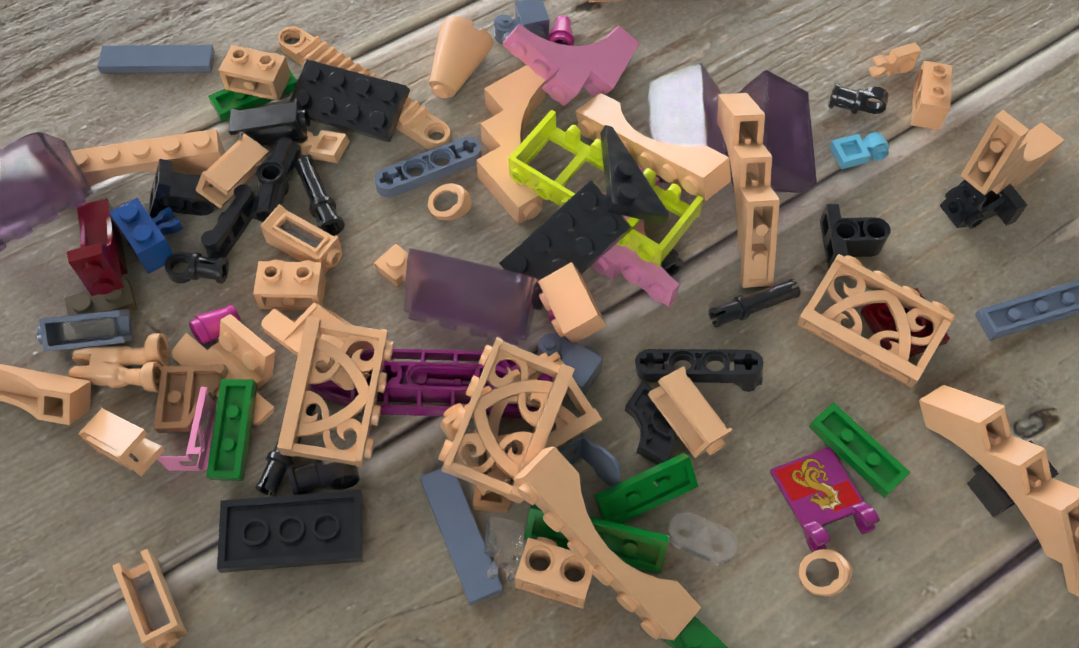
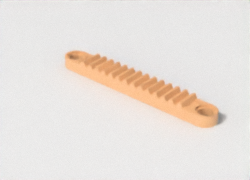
[278,26,451,150]

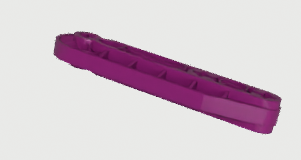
[310,348,553,419]

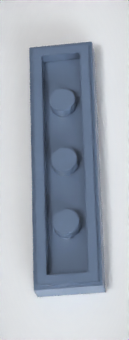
[97,45,215,73]
[975,280,1079,341]
[420,468,503,606]

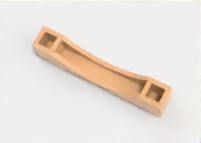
[576,93,731,201]
[34,129,225,201]
[0,364,91,425]
[513,446,701,641]

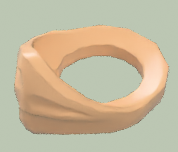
[427,183,472,220]
[798,549,853,597]

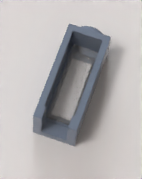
[37,309,133,352]

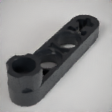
[635,349,764,392]

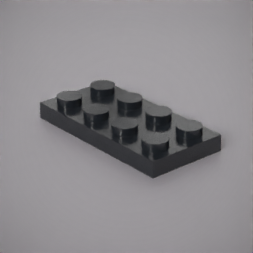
[289,59,410,142]
[499,180,634,311]
[217,490,363,573]

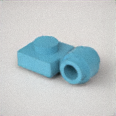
[830,132,889,169]

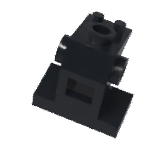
[940,179,1028,229]

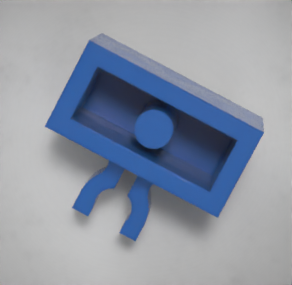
[109,198,183,274]

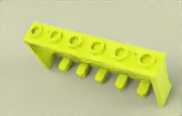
[508,110,704,267]

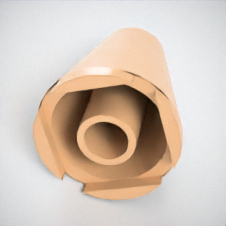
[429,16,493,99]

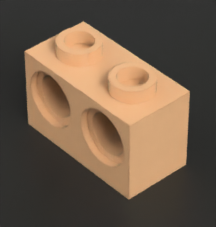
[911,61,953,130]
[515,537,594,609]

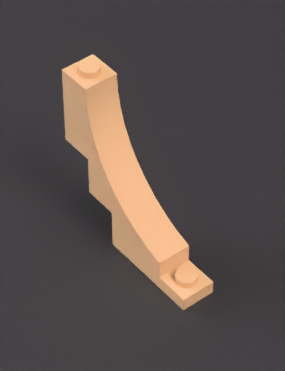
[477,65,546,225]
[717,93,780,288]
[960,110,1064,195]
[919,385,1079,597]

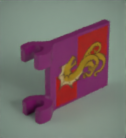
[770,447,880,552]

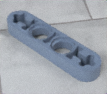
[375,137,482,198]

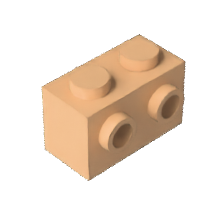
[219,45,291,101]
[253,259,326,310]
[538,262,607,344]

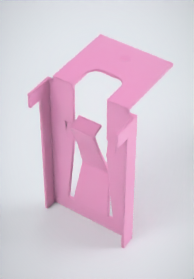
[157,387,217,471]

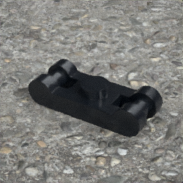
[201,184,254,258]

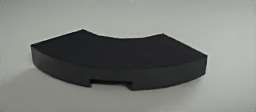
[625,381,675,465]

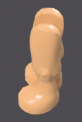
[68,333,169,392]

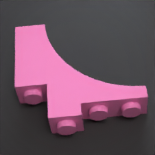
[502,24,640,106]
[592,163,680,308]

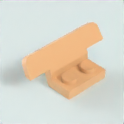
[262,303,373,390]
[172,314,275,426]

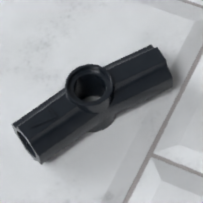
[251,137,301,223]

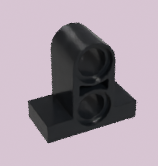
[149,159,215,219]
[820,204,891,270]

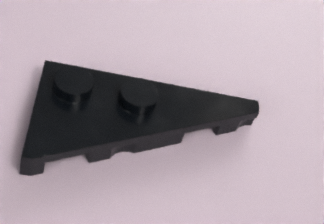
[600,125,669,225]

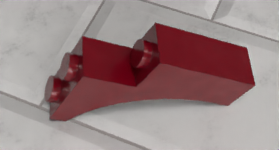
[67,198,128,296]

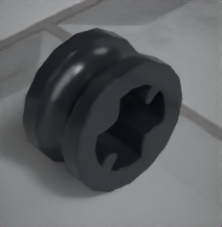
[661,249,684,276]

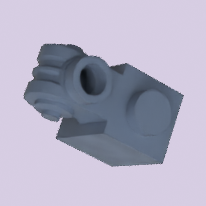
[494,0,550,44]
[538,332,603,395]

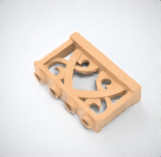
[797,254,955,388]
[277,316,394,467]
[438,337,575,504]
[440,352,602,496]

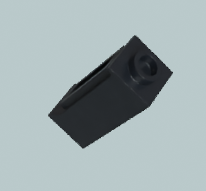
[228,98,310,146]

